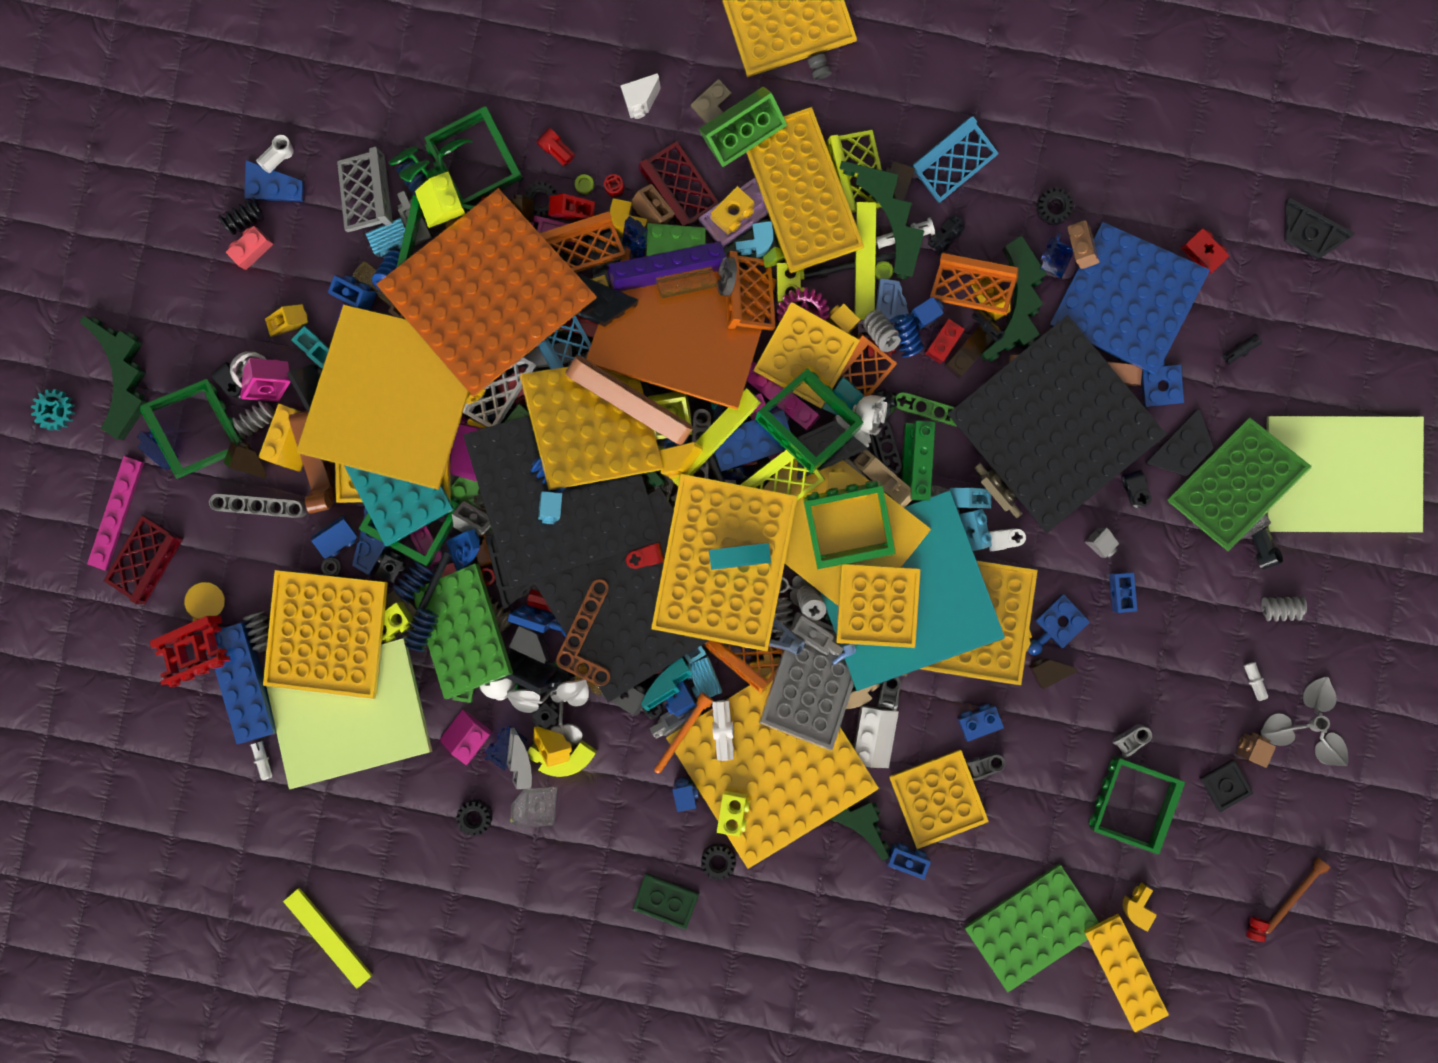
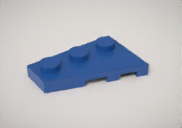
[245,160,304,202]
[352,507,387,575]
[446,529,480,571]

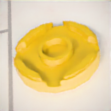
[184,582,225,619]

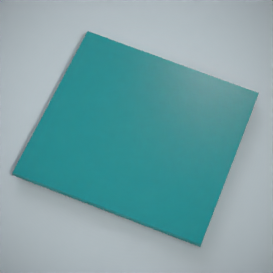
[820,491,1005,691]

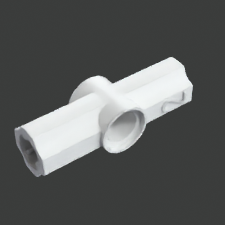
[712,700,734,761]

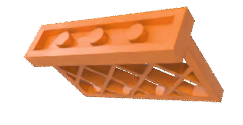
[540,211,626,273]
[726,251,776,331]
[930,253,1018,315]
[835,333,897,396]
[703,640,783,694]

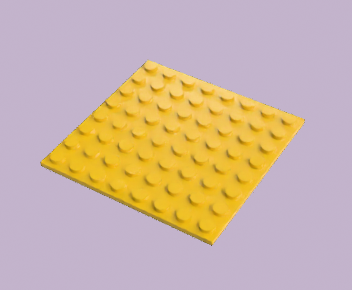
[296,305,469,490]
[666,668,879,869]

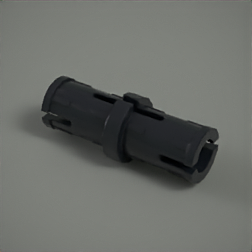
[972,309,1005,341]
[1222,334,1262,365]

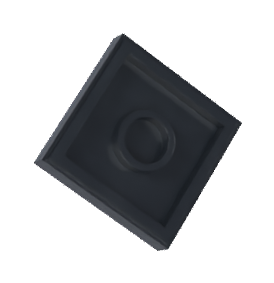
[1199,759,1254,812]

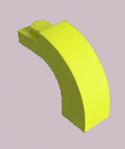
[527,740,597,777]

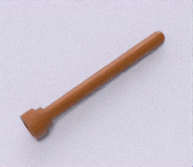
[1266,857,1331,934]

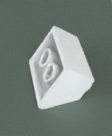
[853,705,899,768]

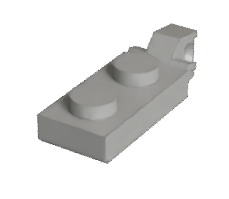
[397,191,432,246]
[791,615,843,657]
[649,708,702,739]

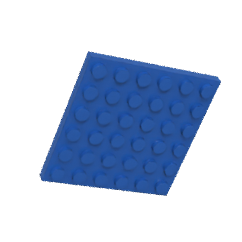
[1050,222,1210,375]

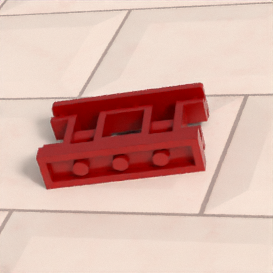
[149,616,231,687]

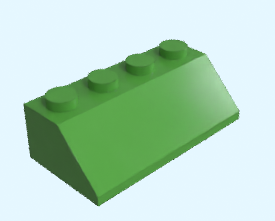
[699,87,787,167]

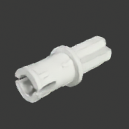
[1244,662,1268,701]
[250,741,272,780]

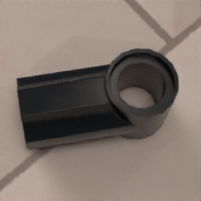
[1251,528,1283,569]

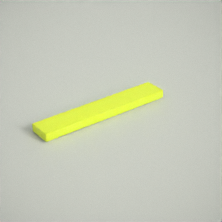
[855,202,876,320]
[672,388,761,487]
[283,888,373,989]

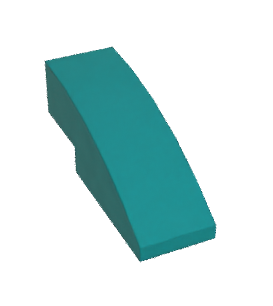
[291,325,330,369]
[709,543,771,570]
[641,658,693,711]

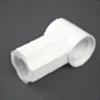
[256,135,294,173]

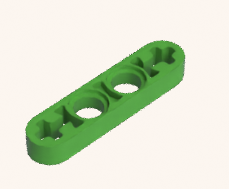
[895,392,957,427]

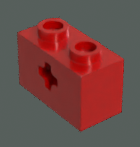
[548,193,595,222]
[1181,228,1229,275]
[924,319,965,364]

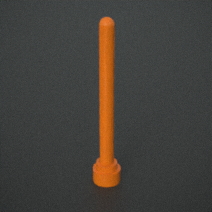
[654,692,714,773]

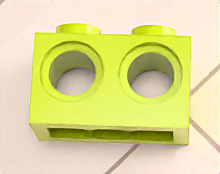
[777,263,804,305]
[382,602,414,643]
[717,791,750,837]

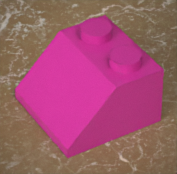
[240,358,291,402]
[440,709,493,765]

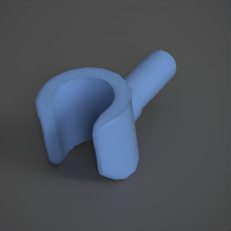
[832,644,856,665]

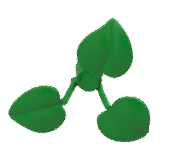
[389,139,472,182]

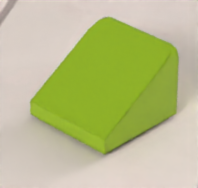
[763,247,785,268]

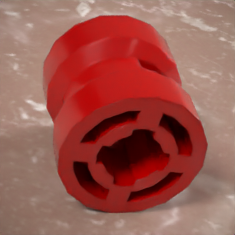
[604,174,625,198]
[1245,917,1270,942]

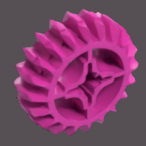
[777,287,830,322]

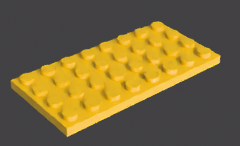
[746,107,864,273]

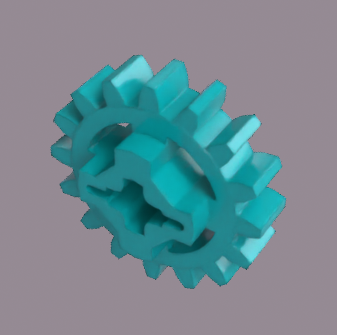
[31,389,76,431]

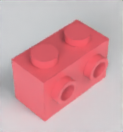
[226,226,274,270]

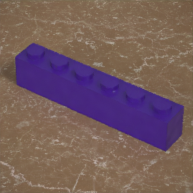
[608,241,726,292]

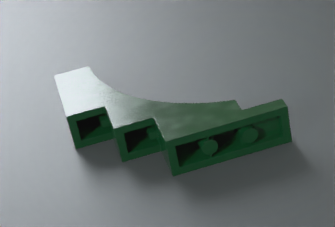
[840,161,924,280]

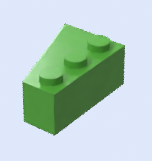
[645,223,705,257]

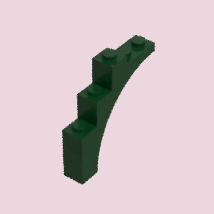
[980,236,1047,362]
[80,316,148,440]
[829,799,890,861]

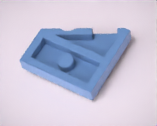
[875,278,909,319]

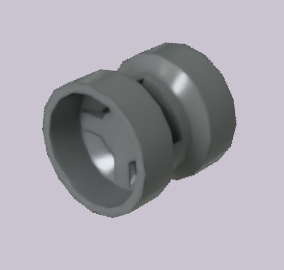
[807,54,832,81]

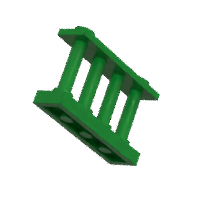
[901,421,935,501]

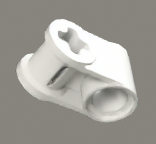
[989,528,1026,551]

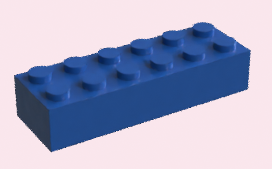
[211,622,276,744]

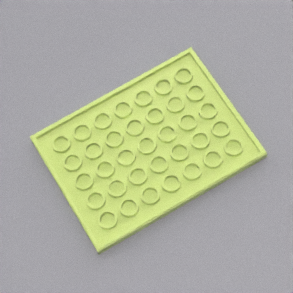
[1266,416,1424,532]
[266,638,432,789]

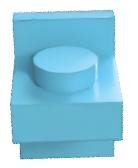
[735,221,773,258]

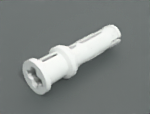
[876,218,935,249]

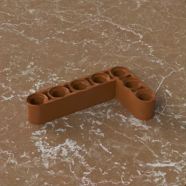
[289,410,336,514]
[556,579,611,686]

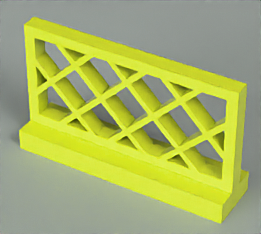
[826,130,882,213]
[741,450,825,501]

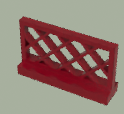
[638,141,719,226]
[103,515,183,605]

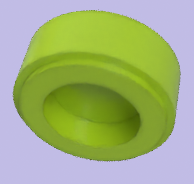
[575,174,594,195]
[875,261,893,280]

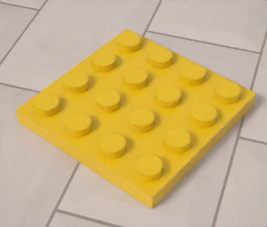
[753,301,860,408]
[836,564,921,648]
[889,749,989,849]

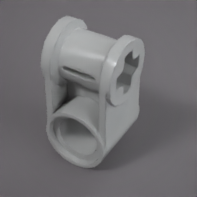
[1112,724,1152,758]

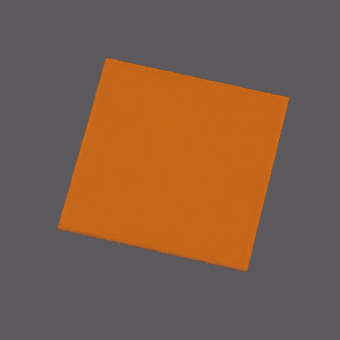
[376,188,597,397]
[586,235,777,410]

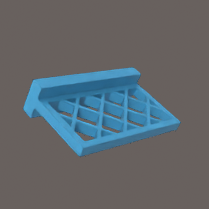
[910,116,999,203]
[538,316,591,369]

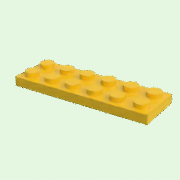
[1084,914,1169,1032]

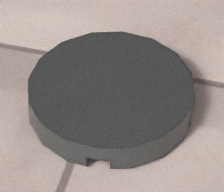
[717,257,737,296]

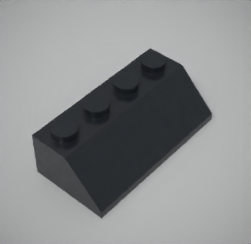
[287,364,323,413]

